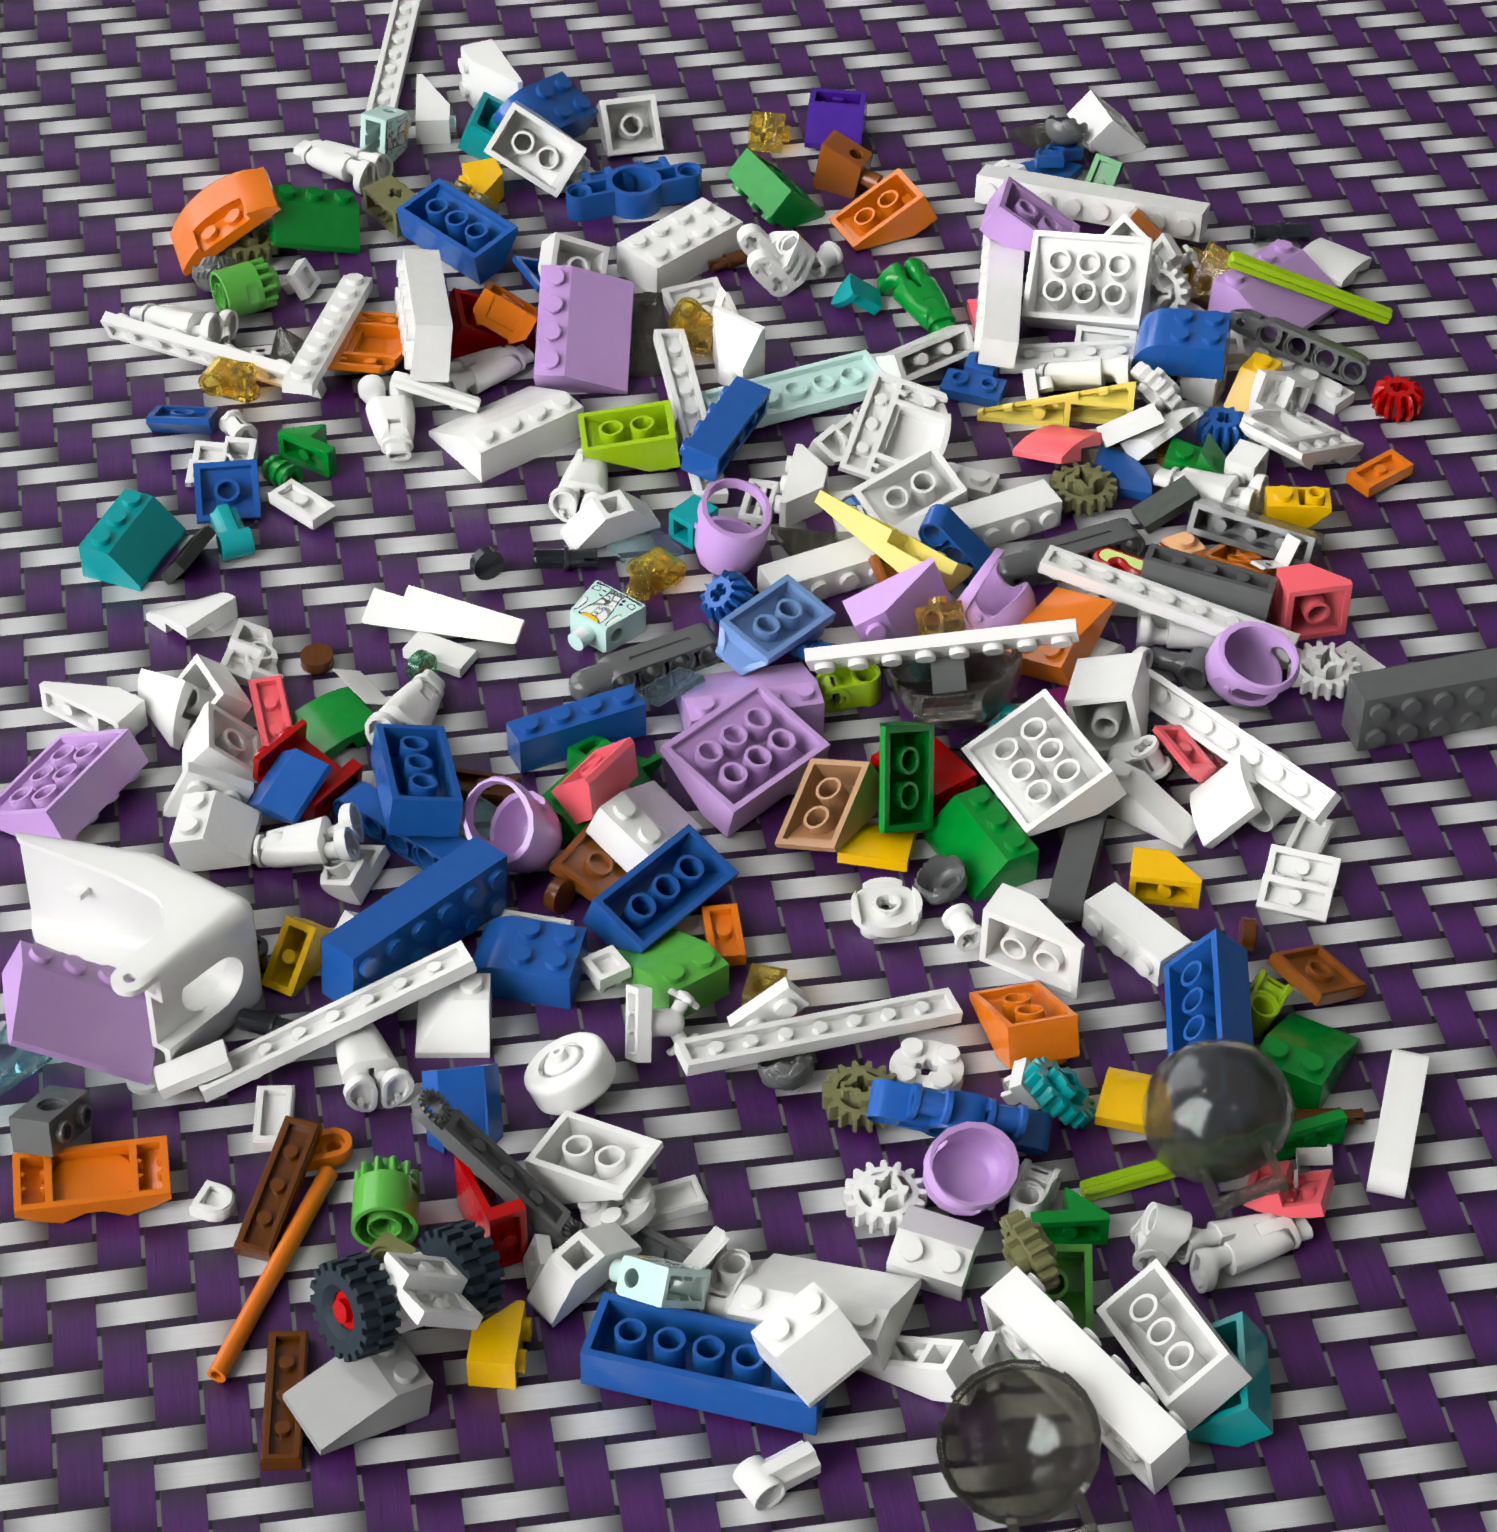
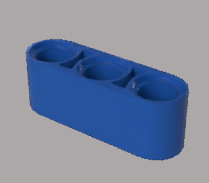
[918,504,992,587]

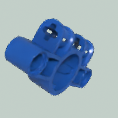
[566,156,702,222]
[866,1079,1053,1155]

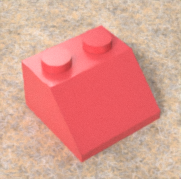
[1270,563,1353,641]
[551,737,638,824]

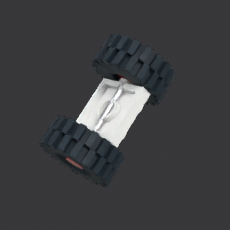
[310,1219,506,1363]

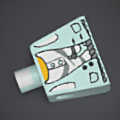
[360,105,411,162]
[568,580,646,653]
[609,1255,712,1310]

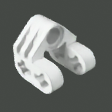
[737,223,816,297]

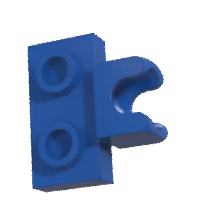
[940,352,1007,407]

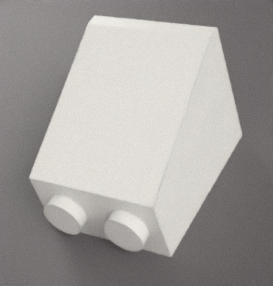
[1064,652,1150,757]

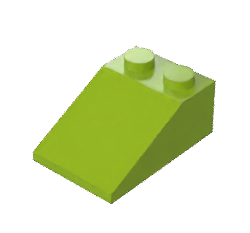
[577,400,681,472]

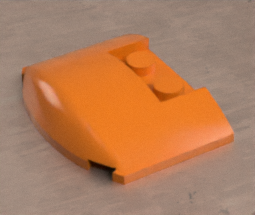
[170,167,281,276]
[327,310,404,375]

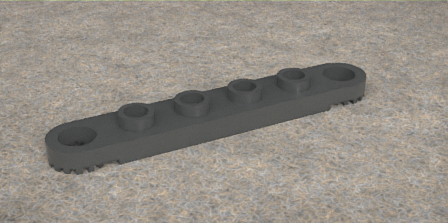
[411,1089,587,1248]

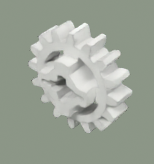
[1149,256,1192,313]
[1129,361,1186,414]
[1287,641,1361,701]
[843,1160,927,1236]

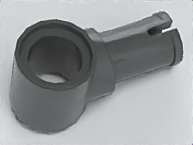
[1151,646,1209,690]

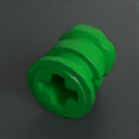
[261,454,304,487]

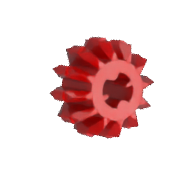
[1371,374,1425,424]

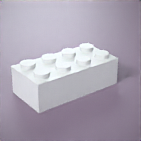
[617,197,743,298]
[1096,1258,1253,1431]

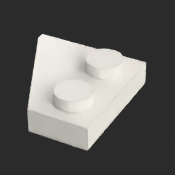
[163,761,254,817]

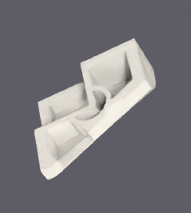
[1248,369,1316,416]
[1120,407,1204,461]
[185,436,259,487]
[146,592,238,638]
[221,618,283,686]
[138,668,194,750]
[320,845,390,905]

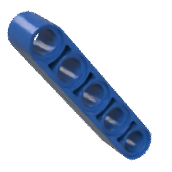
[333,781,468,870]

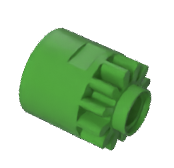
[210,257,281,318]
[351,1155,420,1247]

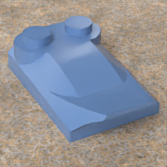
[715,574,836,675]

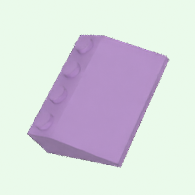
[1207,239,1339,340]
[534,265,634,394]
[671,662,825,734]
[660,680,831,837]
[0,728,149,841]
[2,940,155,1085]

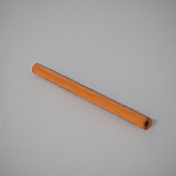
[207,1166,338,1383]

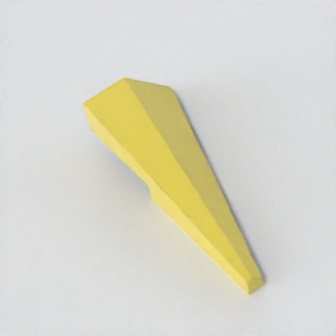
[977,381,1136,427]
[814,490,973,592]

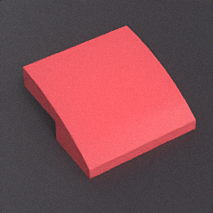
[1012,424,1102,464]
[1152,725,1226,784]
[1241,1160,1335,1218]

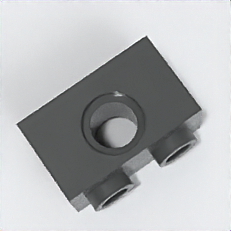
[9,1085,94,1157]

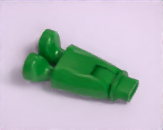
[877,258,956,334]

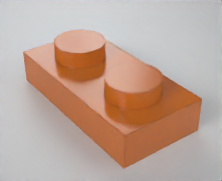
[1346,449,1414,498]
[701,903,746,966]

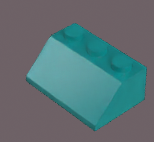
[79,489,186,592]
[1186,1311,1274,1447]

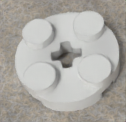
[851,877,923,939]
[889,1037,964,1091]
[578,1176,658,1236]

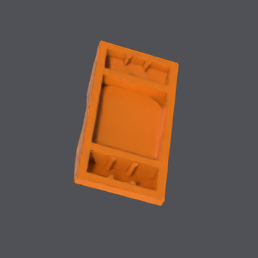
[12,1135,172,1224]

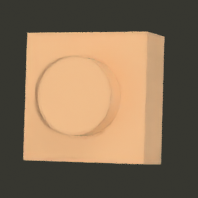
[1162,531,1206,556]

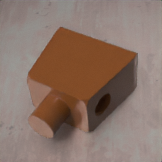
[812,130,883,199]

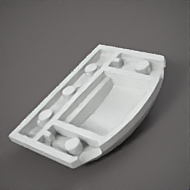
[838,369,951,480]
[1239,408,1364,470]

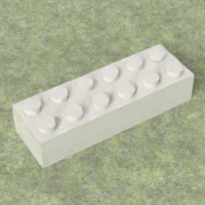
[395,248,453,382]
[981,1266,1191,1495]

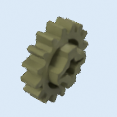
[219,223,280,264]
[1049,462,1118,516]
[822,1060,897,1133]
[999,1209,1060,1293]

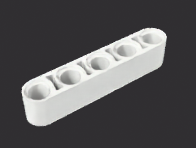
[1366,1048,1430,1199]

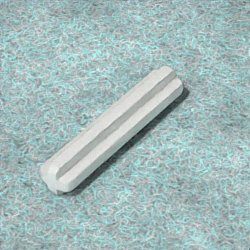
[390,371,481,413]

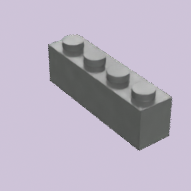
[1186,497,1325,566]
[1140,543,1279,622]

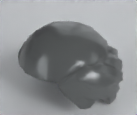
[1045,115,1088,146]
[192,256,236,293]
[914,855,968,905]
[758,1055,815,1091]

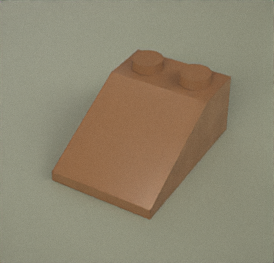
[774,758,879,852]

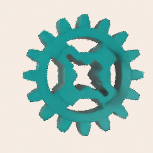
[1023,1056,1096,1129]

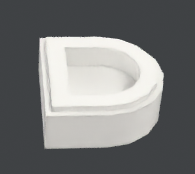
[189,1180,236,1222]

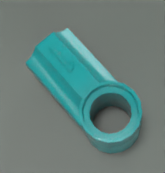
[210,503,255,562]

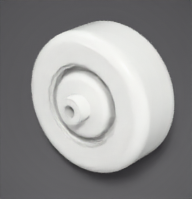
[524,1032,616,1115]

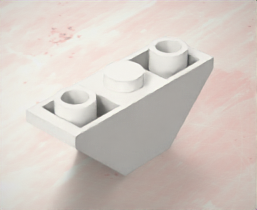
[774,444,828,528]
[560,489,661,549]
[527,1222,642,1327]

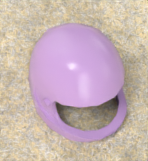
[694,478,772,575]
[948,548,1037,631]
[1205,621,1300,709]
[462,776,563,873]
[923,1121,1019,1216]

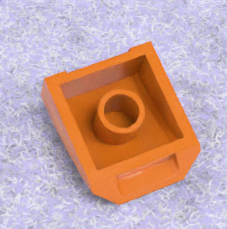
[473,280,538,344]

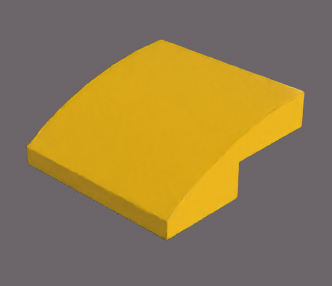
[837,822,917,872]
[1094,1067,1171,1139]

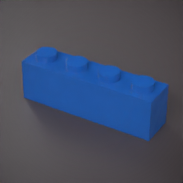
[679,376,771,482]
[506,684,646,774]

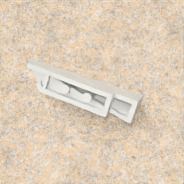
[362,585,525,644]

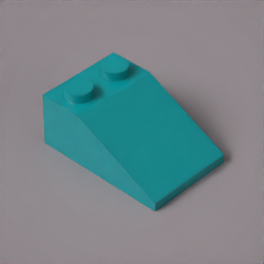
[457,91,504,163]

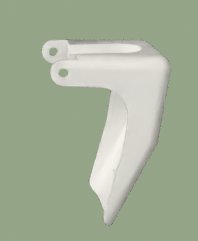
[15,832,262,1095]

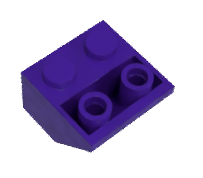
[804,87,868,150]

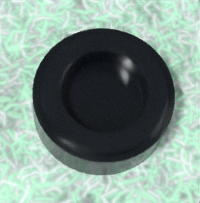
[470,546,504,580]

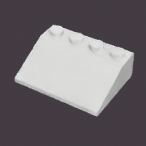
[1021,230,1153,335]
[429,386,584,483]
[961,689,1126,837]
[726,1253,922,1373]

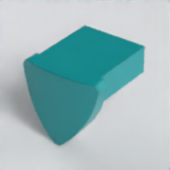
[831,273,882,316]

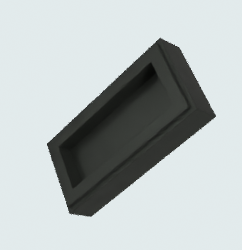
[1131,475,1201,534]
[161,525,216,585]

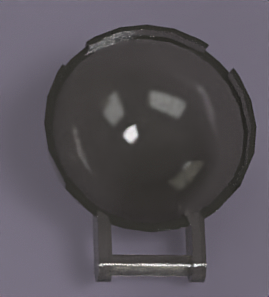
[888,649,1023,730]
[1142,1038,1295,1219]
[936,1359,1101,1532]

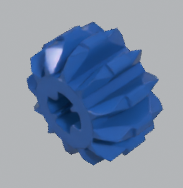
[1196,405,1248,455]
[699,569,756,625]

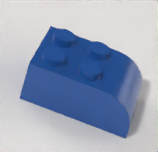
[493,71,599,139]
[1131,308,1231,380]
[473,916,588,1010]

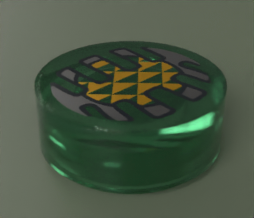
[406,649,437,680]

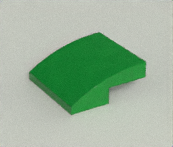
[291,686,373,759]

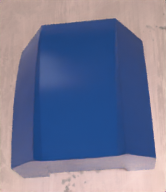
[421,1063,503,1154]

